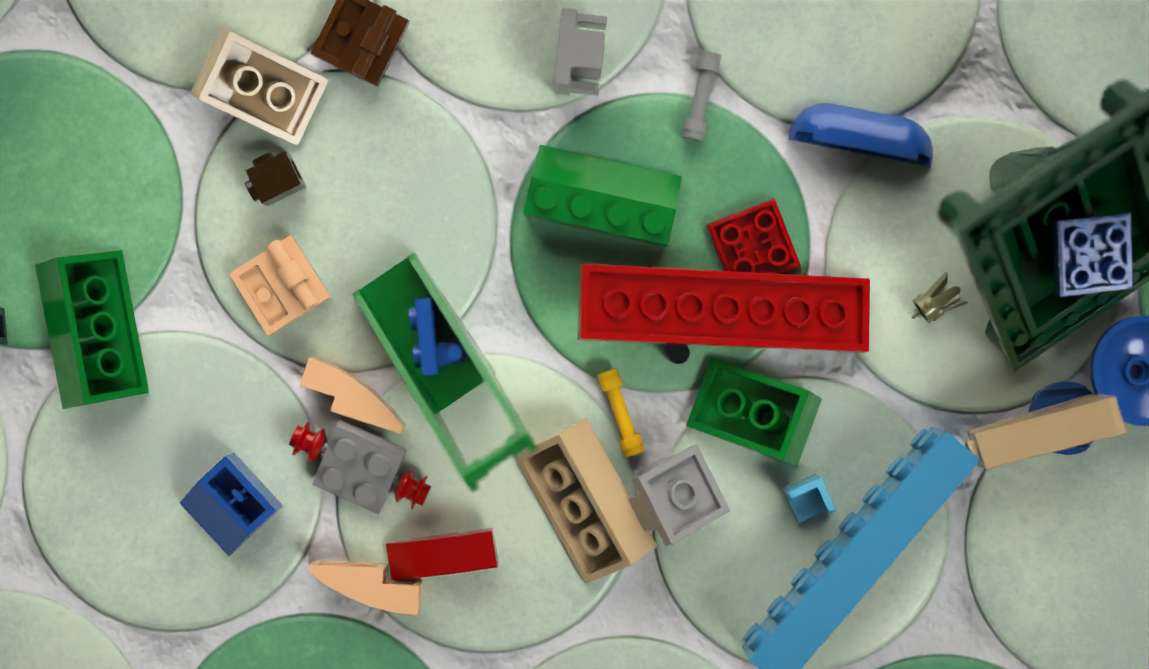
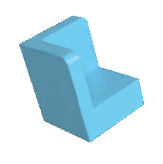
[782,474,836,523]

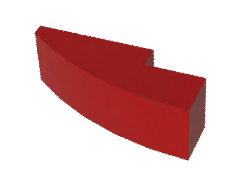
[386,528,499,580]

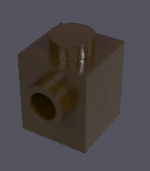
[245,151,307,206]

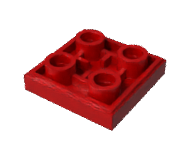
[706,198,801,274]

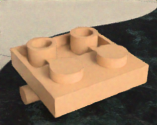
[229,235,331,336]

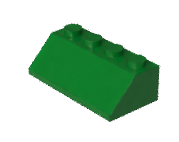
[523,145,682,248]
[35,250,149,409]

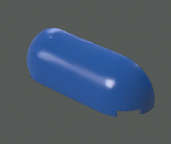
[788,103,933,167]

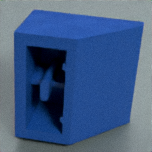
[180,453,283,556]

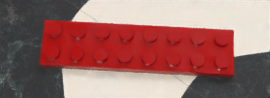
[578,264,870,353]

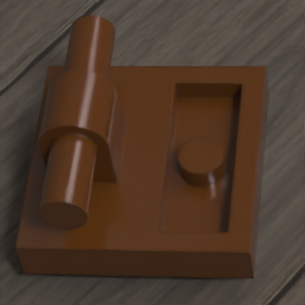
[311,0,410,88]

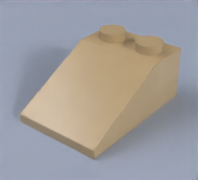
[190,28,329,146]

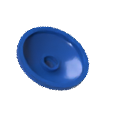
[1090,315,1149,426]

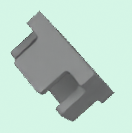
[554,8,607,96]
[629,445,730,546]

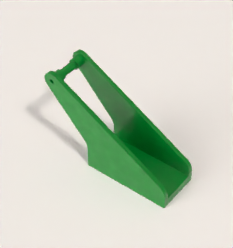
[353,252,538,492]

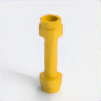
[596,368,645,458]

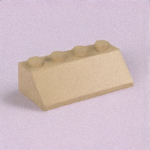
[515,418,658,584]

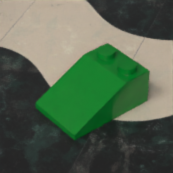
[686,358,822,467]

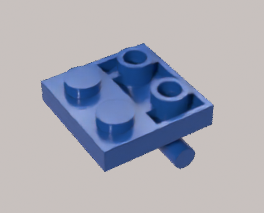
[409,298,468,376]

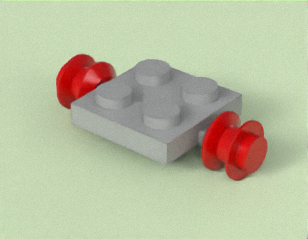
[289,419,432,515]

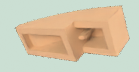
[300,357,406,434]
[309,560,422,616]

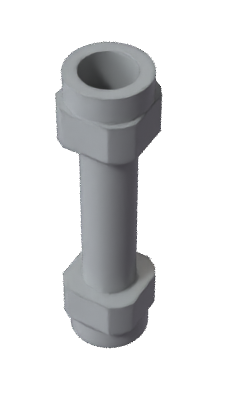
[682,51,721,142]

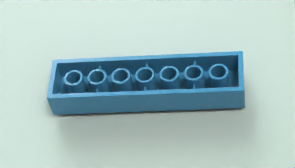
[742,427,981,669]

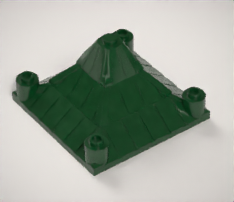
[937,79,1149,372]

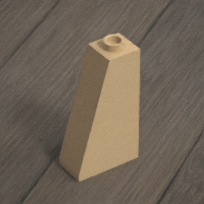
[965,393,1127,469]

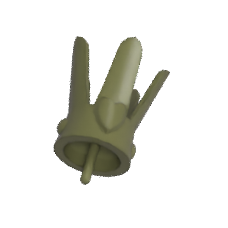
[911,272,968,323]

